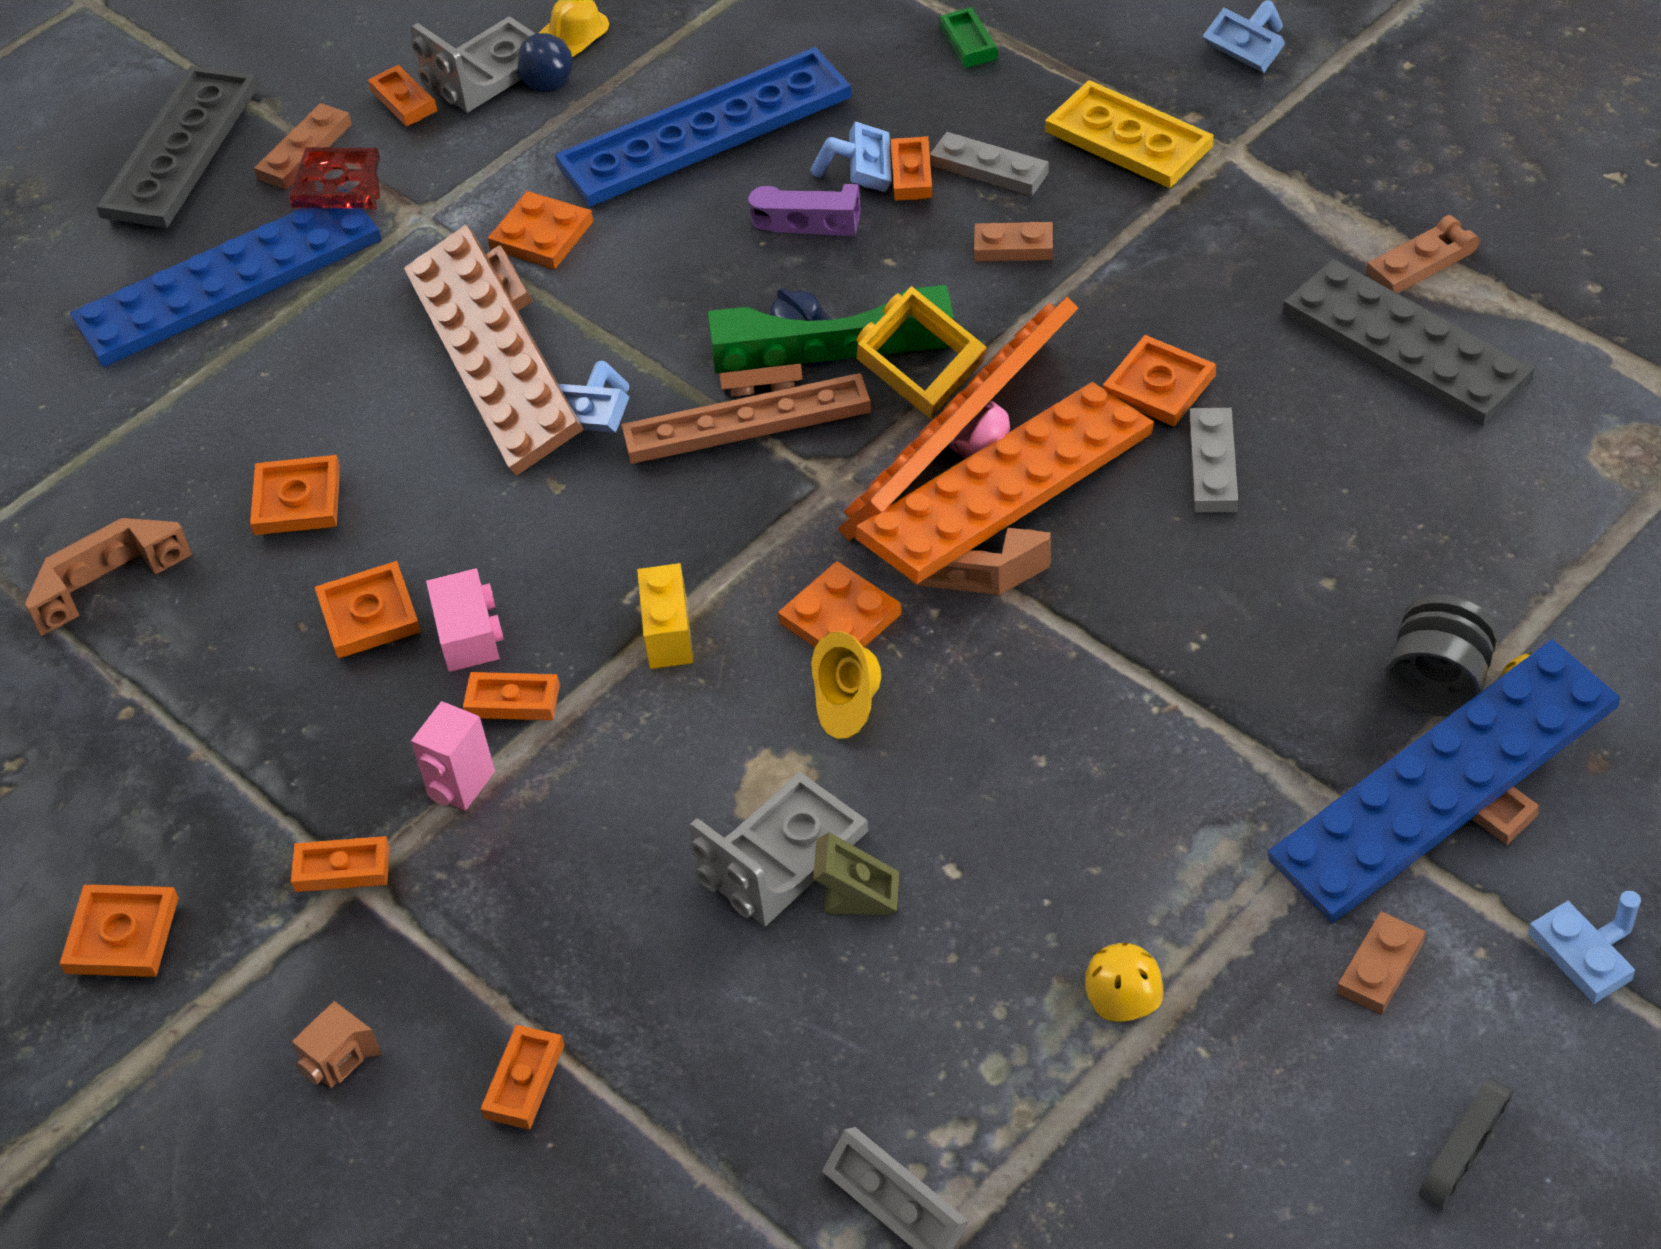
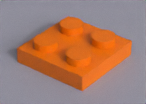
[488,191,594,270]
[1103,335,1216,427]
[250,455,340,535]
[315,561,421,659]
[778,561,902,647]
[59,884,179,977]

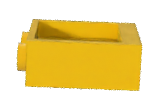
[856,286,987,419]

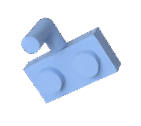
[1202,0,1285,73]
[810,121,892,193]
[559,361,629,433]
[1528,891,1641,1004]

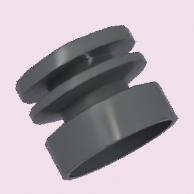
[1385,594,1499,716]

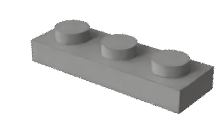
[930,132,1049,196]
[1189,407,1238,513]
[822,1127,969,1249]

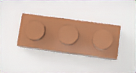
[254,103,352,190]

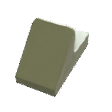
[813,832,899,915]

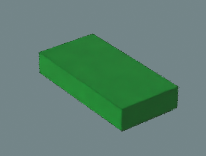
[939,7,998,68]

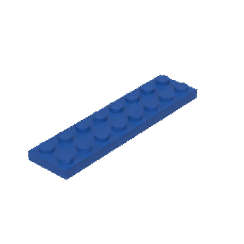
[555,47,852,207]
[69,188,382,368]
[1268,639,1620,924]

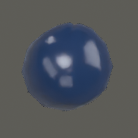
[517,33,572,92]

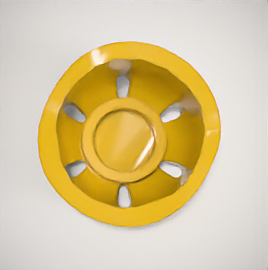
[1085,943,1164,1022]

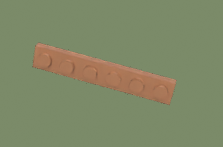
[621,373,871,464]

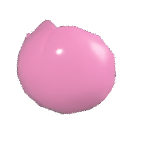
[949,401,1010,459]

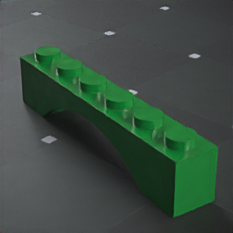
[708,285,954,374]

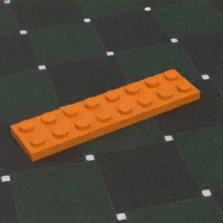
[837,296,1078,541]
[855,381,1154,584]

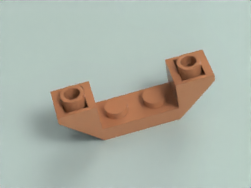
[25,518,192,636]
[907,528,1051,595]

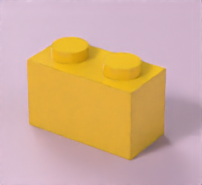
[637,563,694,669]

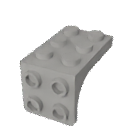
[410,16,536,113]
[688,771,868,927]

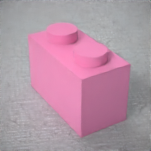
[426,568,504,672]
[411,701,495,811]

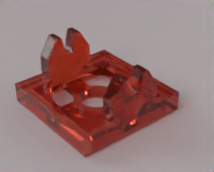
[289,147,380,209]

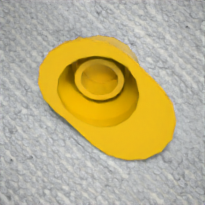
[539,0,610,57]
[811,631,882,739]

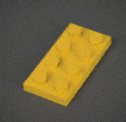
[1045,80,1214,188]

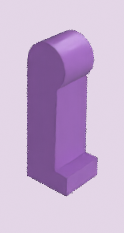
[748,184,861,236]

